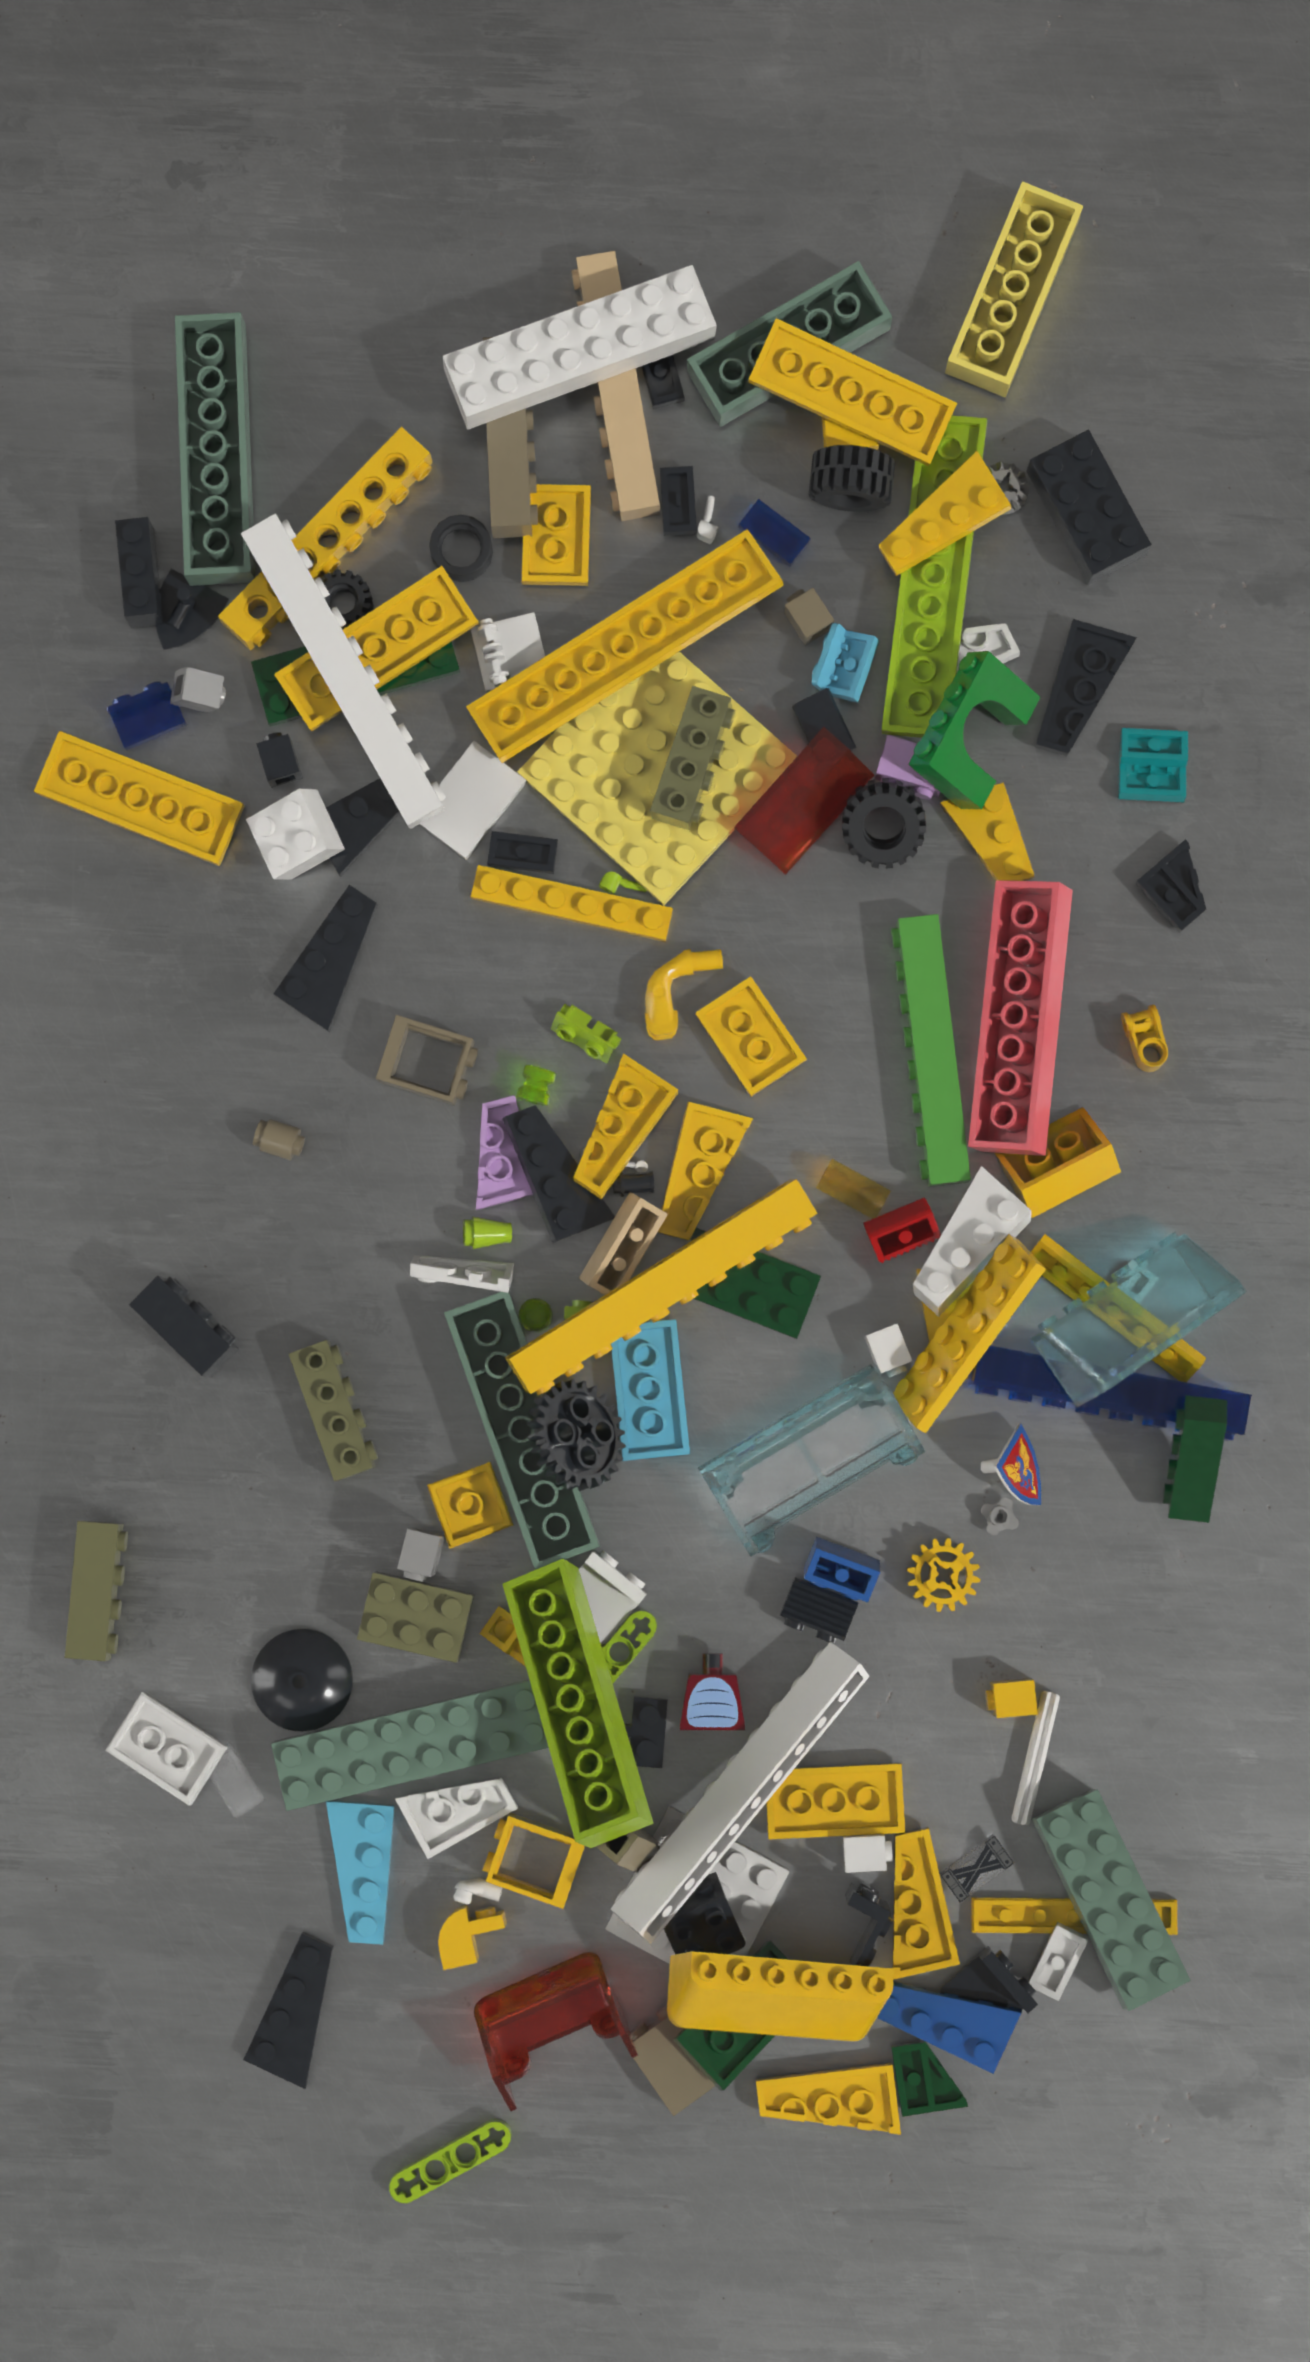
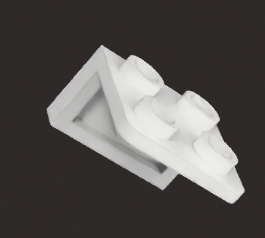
[579,1550,647,1644]

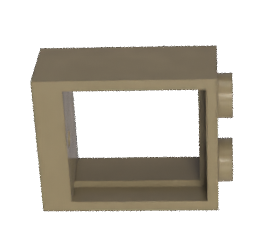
[376,1015,478,1106]

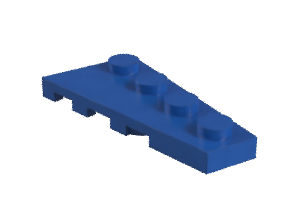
[877,1982,1022,2074]

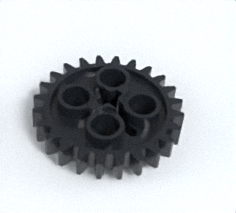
[527,1379,626,1491]

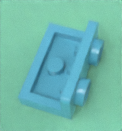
[812,623,880,702]

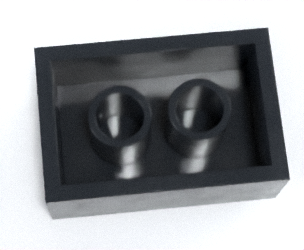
[129,1275,239,1378]

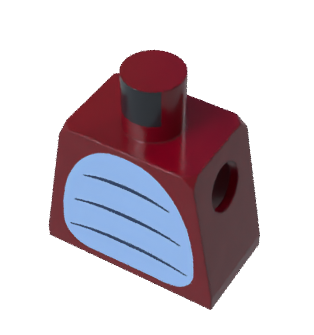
[680,1653,745,1731]

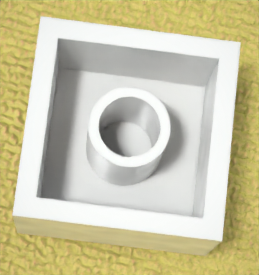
[246,788,345,880]

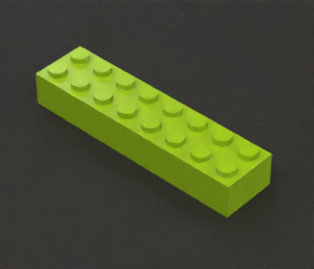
[502,1559,654,1848]

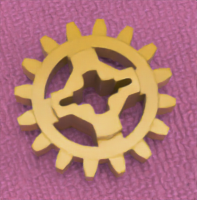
[906,1538,981,1612]

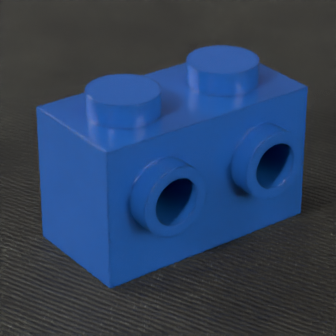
[804,1536,880,1603]

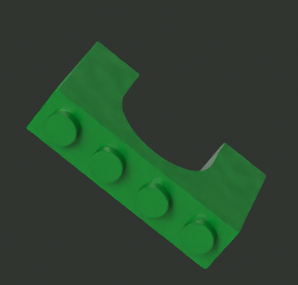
[908,651,1040,809]

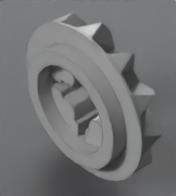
[987,461,1030,515]

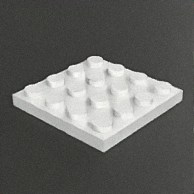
[605,1806,790,1964]

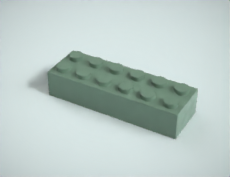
[687,261,893,427]
[1031,1789,1191,2011]

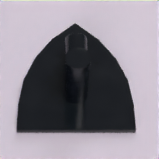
[156,568,229,650]

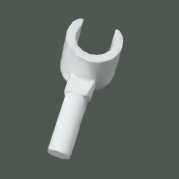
[697,496,719,544]

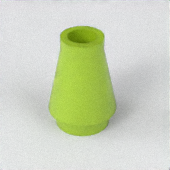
[463,1216,512,1250]

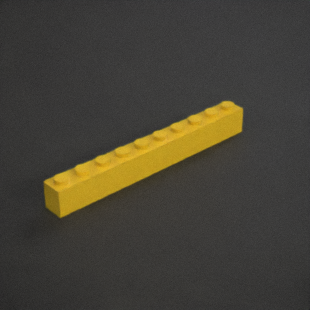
[505,1179,818,1395]

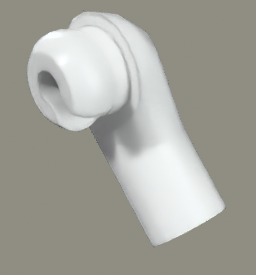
[453,1878,503,1905]

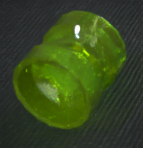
[516,1065,557,1106]
[519,1298,553,1333]

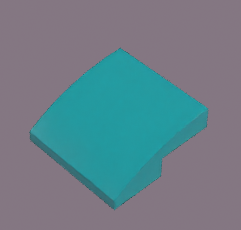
[1118,728,1188,803]

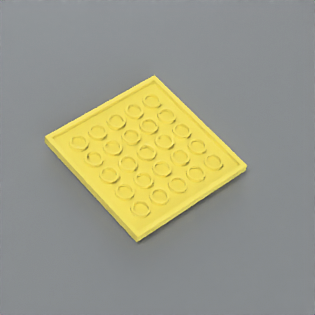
[517,652,799,906]

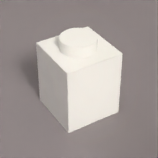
[864,1323,912,1378]
[842,1834,893,1873]

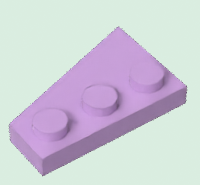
[476,1095,533,1211]

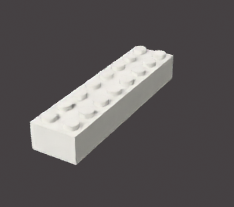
[443,265,717,430]

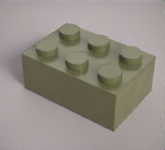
[357,1571,475,1663]

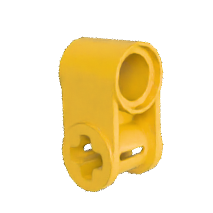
[1121,1004,1168,1072]

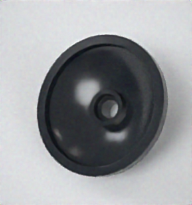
[251,1629,353,1732]

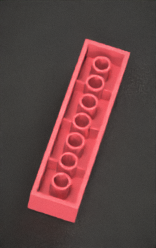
[968,880,1073,1156]

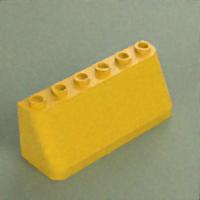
[667,1951,894,2042]

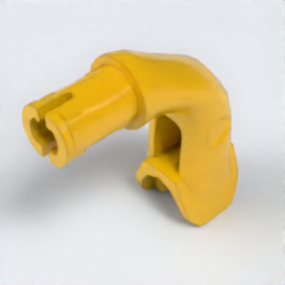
[645,949,723,1041]

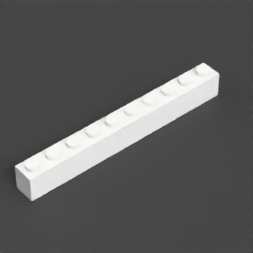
[241,513,446,829]
[611,1642,870,1944]

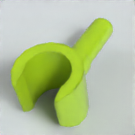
[599,871,647,894]

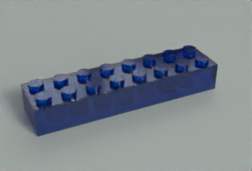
[968,1345,1252,1441]

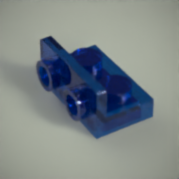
[106,681,187,751]

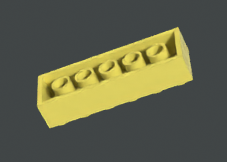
[945,181,1083,398]

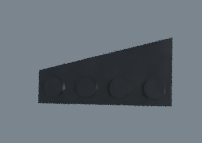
[1035,619,1137,756]
[273,884,378,1033]
[502,1105,615,1243]
[243,1932,334,2089]

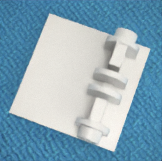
[471,612,545,692]

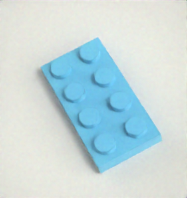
[611,1319,690,1461]

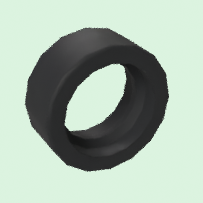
[429,514,493,582]

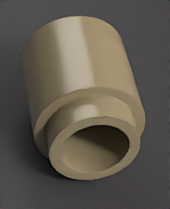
[253,1119,305,1161]

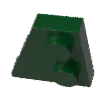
[891,2040,968,2117]

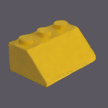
[995,1107,1121,1218]

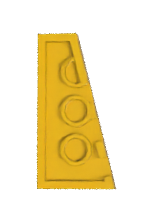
[574,1053,678,1199]

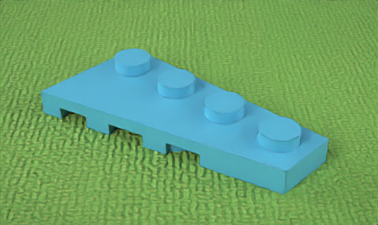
[326,1800,395,1945]

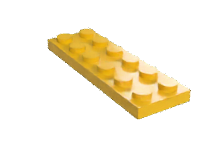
[748,318,957,466]
[274,566,479,732]
[34,731,245,866]
[891,1234,1046,1433]

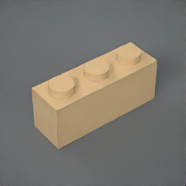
[579,1192,668,1295]

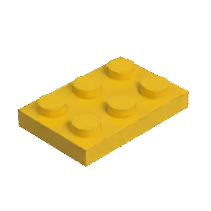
[522,484,591,586]
[695,976,807,1097]

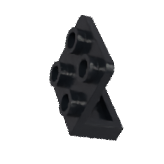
[664,1872,746,1955]
[845,1882,893,1966]
[940,1946,1038,2014]

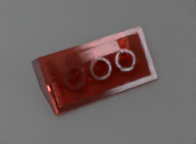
[734,727,875,875]

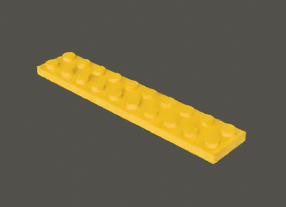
[466,529,784,763]

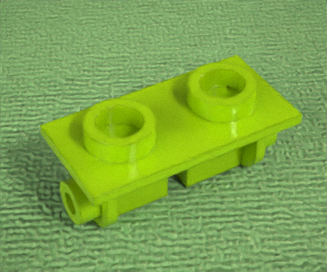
[550,1004,622,1064]

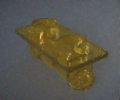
[816,1159,891,1219]

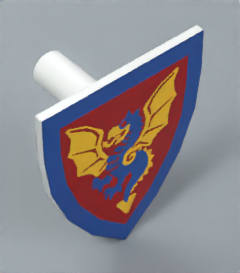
[981,1423,1041,1506]

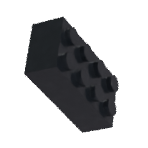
[1026,429,1152,585]

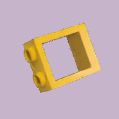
[482,1813,585,1909]

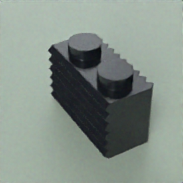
[780,1577,859,1644]

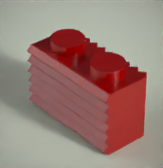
[863,1197,941,1263]

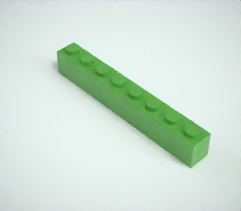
[891,914,971,1187]

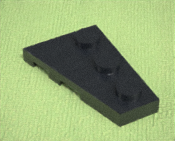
[326,778,400,877]

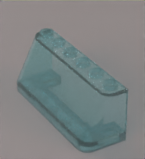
[1030,1232,1247,1407]

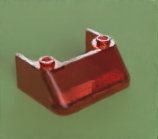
[474,1952,638,2111]

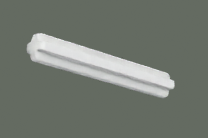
[1012,1691,1060,1826]

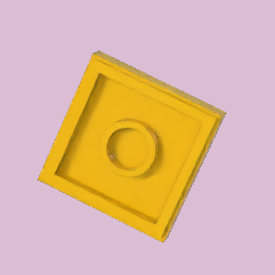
[427,1462,514,1549]

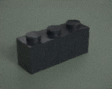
[115,517,164,628]

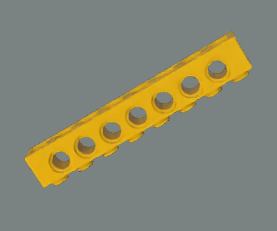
[218,426,433,651]

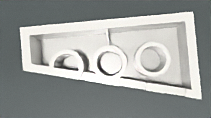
[913,1166,1031,1317]

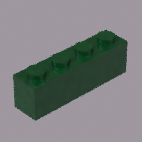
[1162,1395,1227,1523]

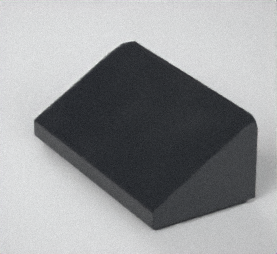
[792,688,857,765]

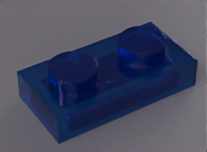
[738,499,811,567]

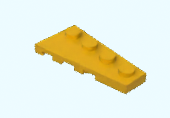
[879,451,1011,576]
[657,1102,753,1241]
[892,1827,960,1980]
[756,2063,901,2135]

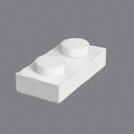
[1028,1922,1089,2001]

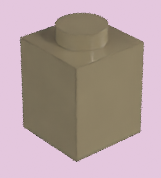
[784,588,835,646]

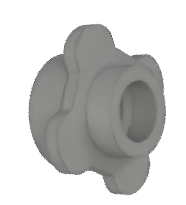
[981,1497,1019,1536]

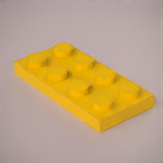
[766,1763,905,1839]

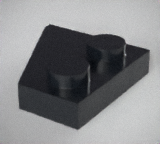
[1136,839,1206,933]

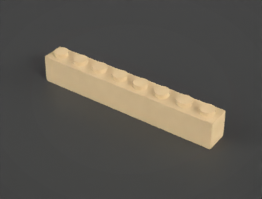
[571,251,660,521]

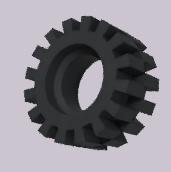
[322,570,374,630]

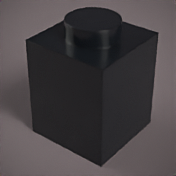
[256,732,303,788]

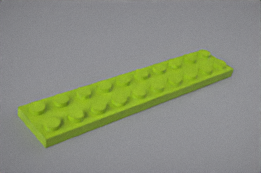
[881,415,987,738]

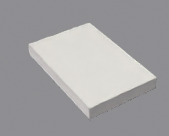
[419,741,527,860]
[105,1692,228,1805]

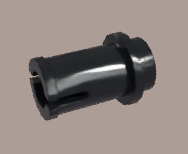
[612,1171,654,1197]

